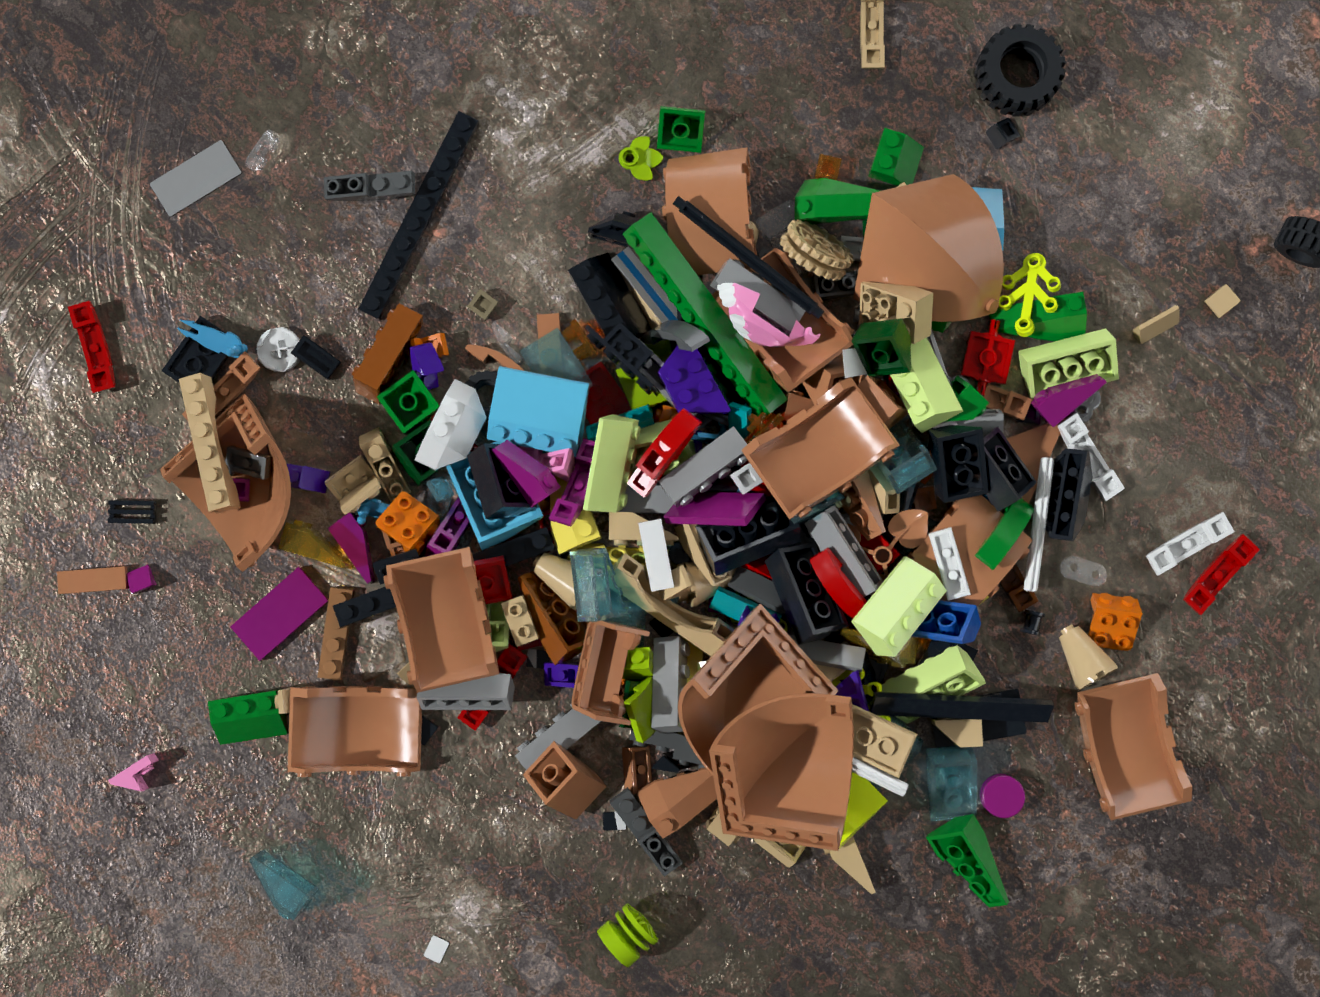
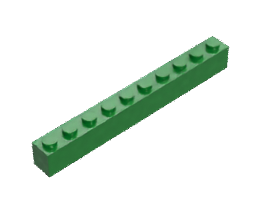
[623,212,788,420]

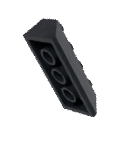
[568,252,652,338]
[695,495,801,576]
[764,542,849,645]

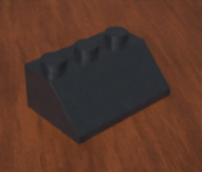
[929,425,989,503]
[983,427,1037,512]
[467,443,537,519]

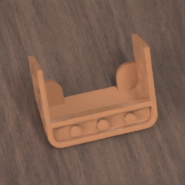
[572,618,650,726]

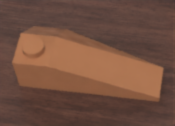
[831,471,886,541]
[637,767,717,838]

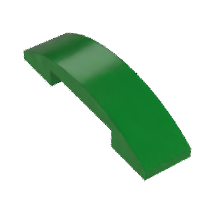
[974,498,1034,570]

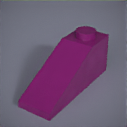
[1031,374,1107,427]
[492,440,561,507]
[425,496,470,557]
[328,512,375,584]

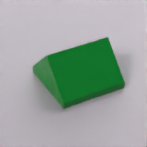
[657,106,705,153]

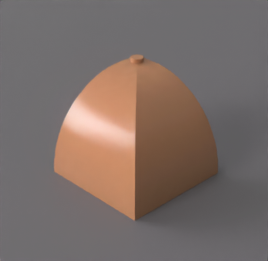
[853,174,1004,322]
[160,393,291,572]
[678,603,838,776]
[709,693,854,851]

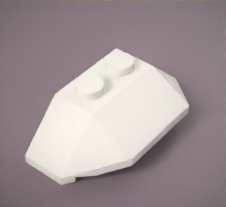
[415,379,487,470]

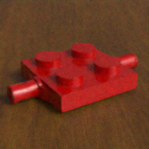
[960,319,1015,396]

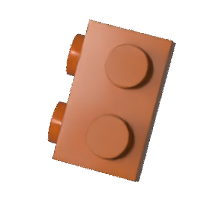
[376,491,440,554]
[1088,593,1143,651]

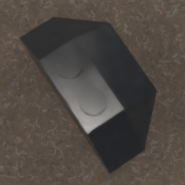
[588,211,640,250]
[1045,448,1093,542]

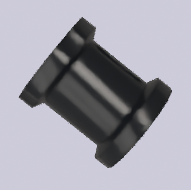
[1020,609,1045,636]

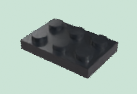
[162,316,229,383]

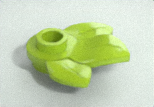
[619,136,663,181]

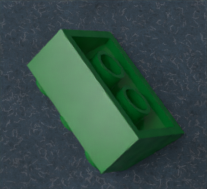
[208,689,289,745]

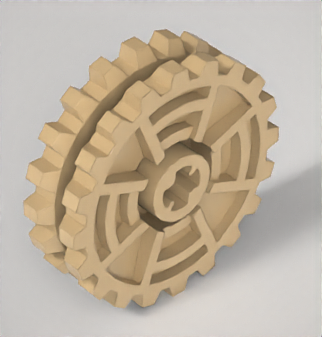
[780,219,854,281]

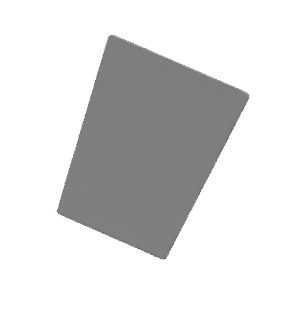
[150,140,241,217]

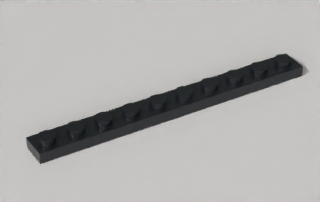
[358,111,479,320]
[333,527,555,627]

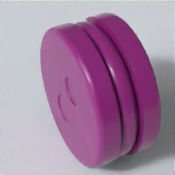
[980,774,1025,818]

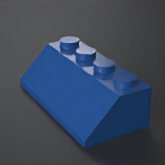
[912,600,981,644]

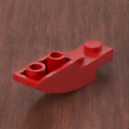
[627,408,702,498]

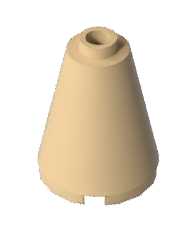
[533,553,598,610]
[677,562,737,608]
[1059,624,1118,691]

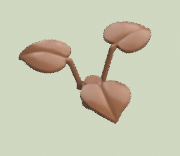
[847,509,928,596]

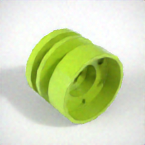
[597,903,658,968]

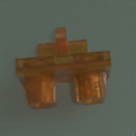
[561,319,602,362]
[744,412,784,444]

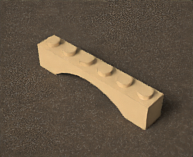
[179,373,241,514]
[604,553,735,656]

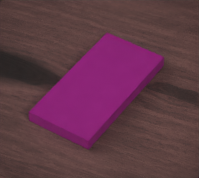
[663,492,766,526]
[230,567,328,661]

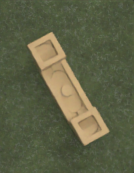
[860,0,885,69]

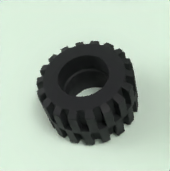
[1274,216,1320,268]

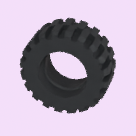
[974,23,1066,117]

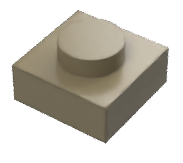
[467,289,499,321]

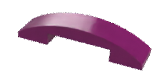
[549,439,595,527]

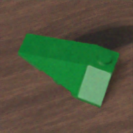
[794,178,880,225]
[989,292,1087,342]
[926,814,1009,907]

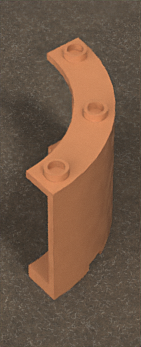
[662,147,757,275]
[712,248,853,393]
[741,377,900,519]
[893,495,1032,606]
[384,547,499,693]
[1074,673,1192,820]
[288,686,422,777]

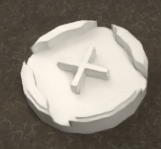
[257,327,300,372]

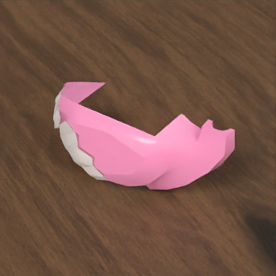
[717,283,821,347]

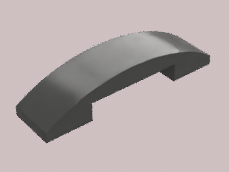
[640,320,710,351]

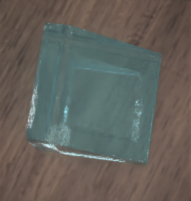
[426,476,454,503]

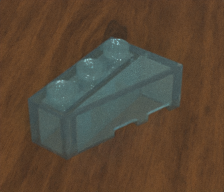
[570,548,631,622]

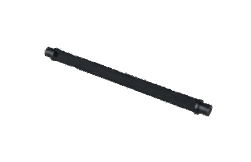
[673,196,825,319]

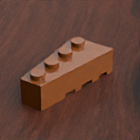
[352,303,423,405]

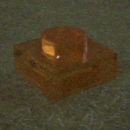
[814,154,842,180]

